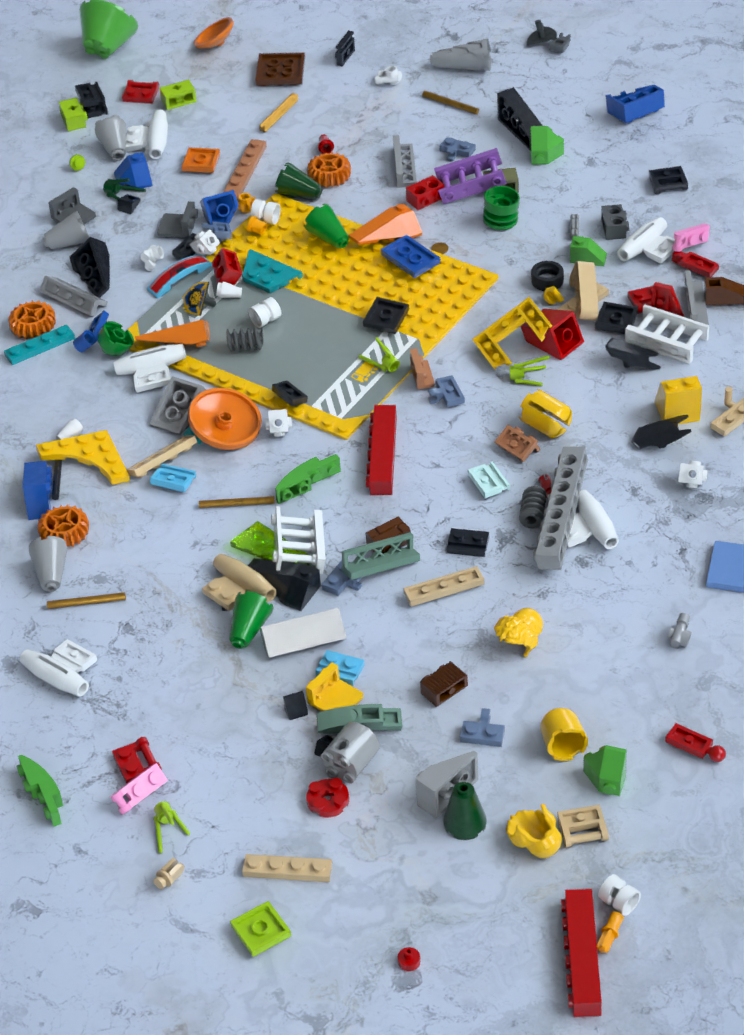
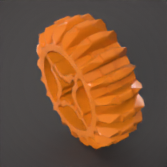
[307,152,351,188]
[8,300,56,340]
[37,504,89,547]

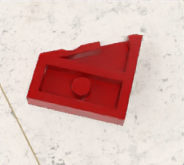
[651,282,684,317]

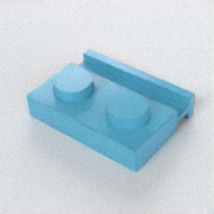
[150,463,196,492]
[315,650,365,686]

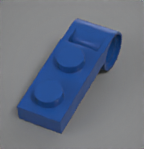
[73,311,109,352]

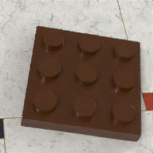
[255,53,305,86]

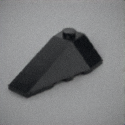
[69,237,110,298]
[248,558,321,611]

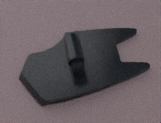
[605,338,661,369]
[631,415,692,449]

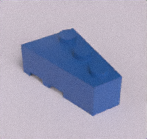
[606,85,665,123]
[23,460,52,520]

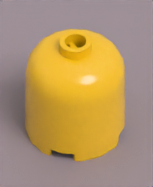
[540,707,588,761]

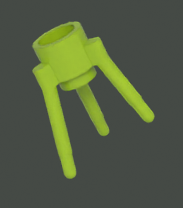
[358,337,400,372]
[509,356,550,386]
[153,801,190,854]

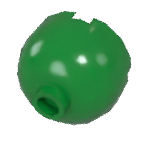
[98,321,134,356]

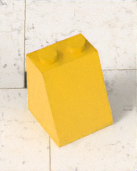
[654,376,702,424]

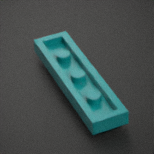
[4,324,75,365]

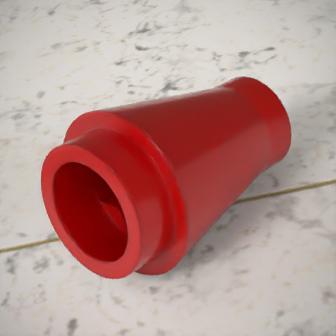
[318,134,334,154]

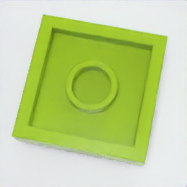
[230,901,292,957]

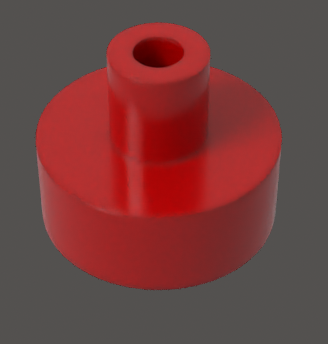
[398,947,421,971]

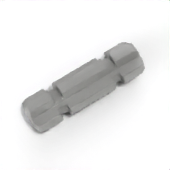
[570,214,579,239]

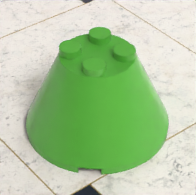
[79,0,138,59]

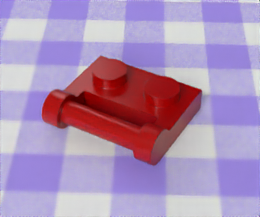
[122,80,159,104]
[628,286,653,314]
[112,737,162,784]

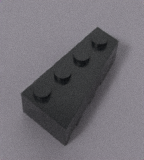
[497,87,543,151]

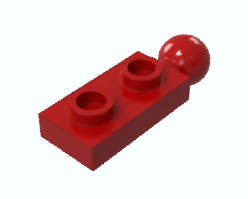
[665,723,726,762]

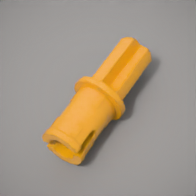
[597,911,624,953]

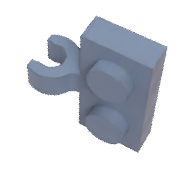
[440,137,476,161]
[201,221,232,241]
[428,375,465,407]
[321,560,363,596]
[460,708,505,747]

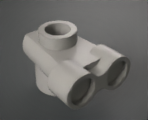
[668,613,692,648]

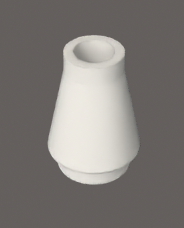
[216,281,242,298]
[56,419,84,440]

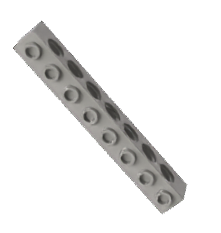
[533,447,588,570]

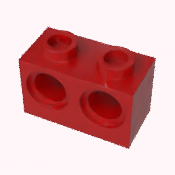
[406,175,444,210]
[212,248,242,285]

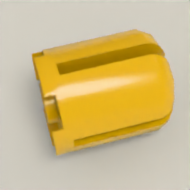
[519,389,573,438]

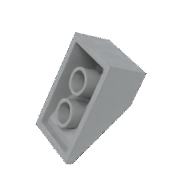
[149,376,206,435]
[415,751,478,819]

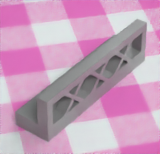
[393,135,417,188]
[684,270,709,325]
[39,276,108,316]

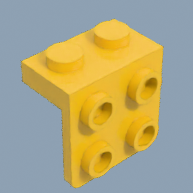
[306,662,364,711]

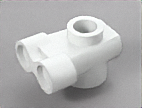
[375,66,402,85]
[140,245,164,271]

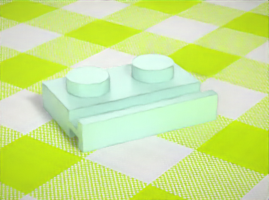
[468,461,510,498]

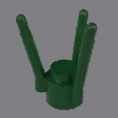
[103,178,146,200]

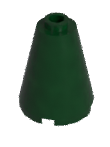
[275,162,323,200]
[443,782,487,840]

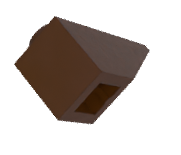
[704,277,744,305]

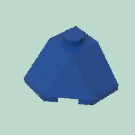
[114,152,153,188]
[200,190,239,225]

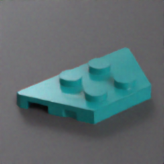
[242,249,303,293]

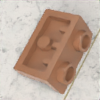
[410,348,435,389]
[495,425,540,462]

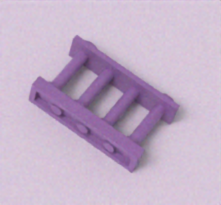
[434,148,507,204]

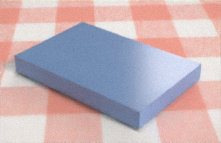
[706,541,744,592]

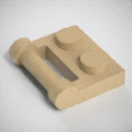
[557,804,609,848]

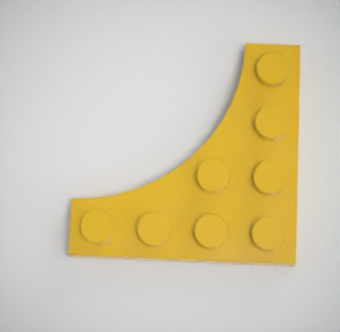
[36,430,130,485]

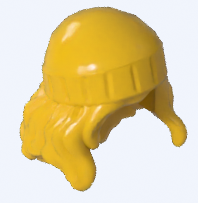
[494,608,543,657]
[506,804,562,858]

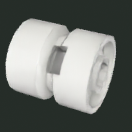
[250,199,281,225]
[248,297,282,328]
[598,874,641,916]

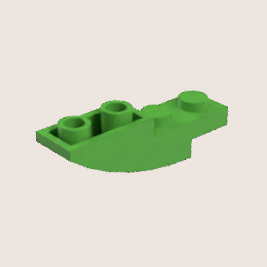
[275,454,341,504]
[16,755,63,827]

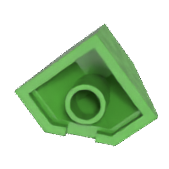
[531,126,564,165]
[570,236,607,266]
[583,745,627,796]

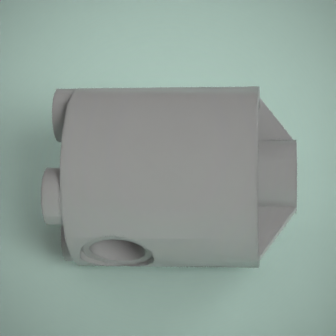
[321,722,380,784]

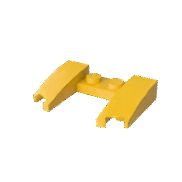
[472,297,552,369]

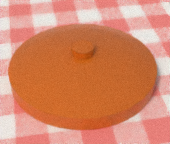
[188,388,262,450]

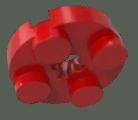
[306,778,350,818]

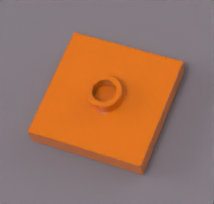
[181,147,220,173]

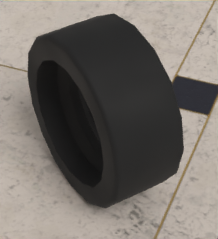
[531,261,564,291]

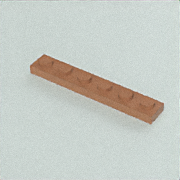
[223,139,267,198]

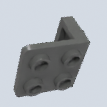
[48,187,96,224]
[157,201,198,238]

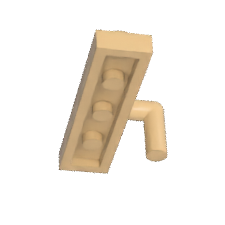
[710,387,744,437]

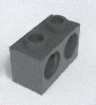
[601,204,629,240]

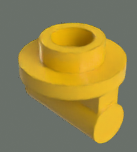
[543,286,564,305]

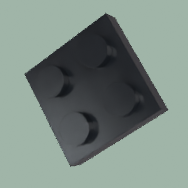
[363,297,409,334]
[595,301,638,334]

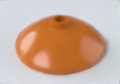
[194,17,234,49]

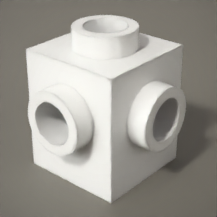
[189,229,220,256]
[265,409,292,437]
[678,460,708,488]

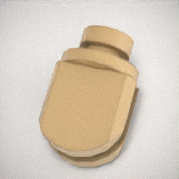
[153,858,185,889]

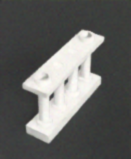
[625,304,709,364]
[271,506,326,574]

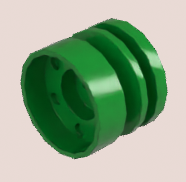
[483,186,520,230]

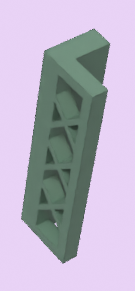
[342,532,420,580]

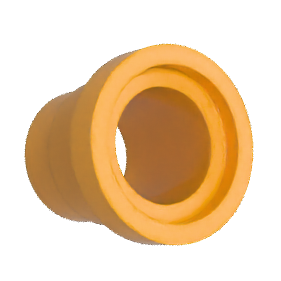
[247,216,267,235]

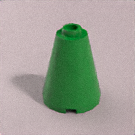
[304,203,349,249]
[229,591,274,649]

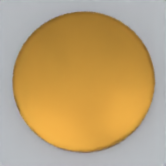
[432,242,449,254]

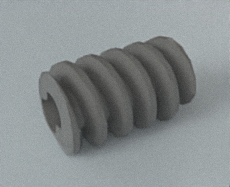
[226,328,263,351]
[519,486,547,529]

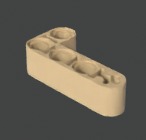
[569,261,598,321]

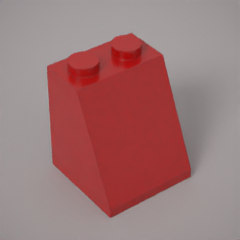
[520,309,584,360]

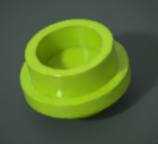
[69,154,85,171]

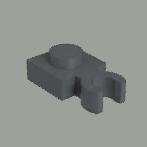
[549,33,571,53]

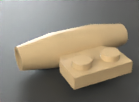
[202,554,276,611]

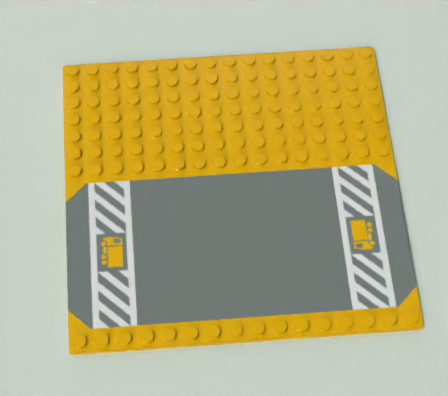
[125,193,499,440]

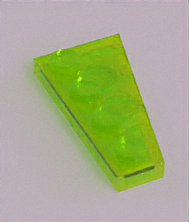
[230,521,311,565]

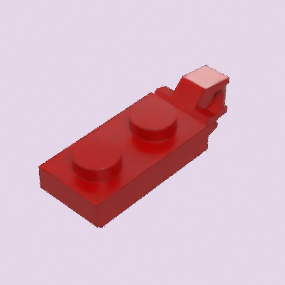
[672,251,719,277]

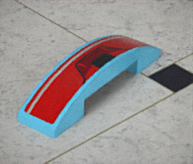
[147,255,212,299]

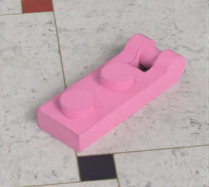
[672,223,710,251]
[110,763,168,815]

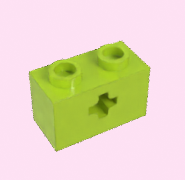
[159,79,197,110]
[59,97,88,132]

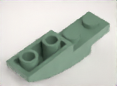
[316,704,403,734]

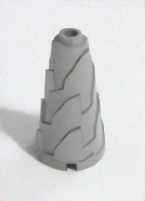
[430,39,491,71]

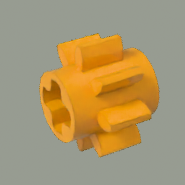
[237,193,255,214]

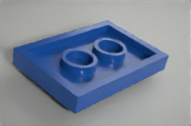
[381,235,440,278]

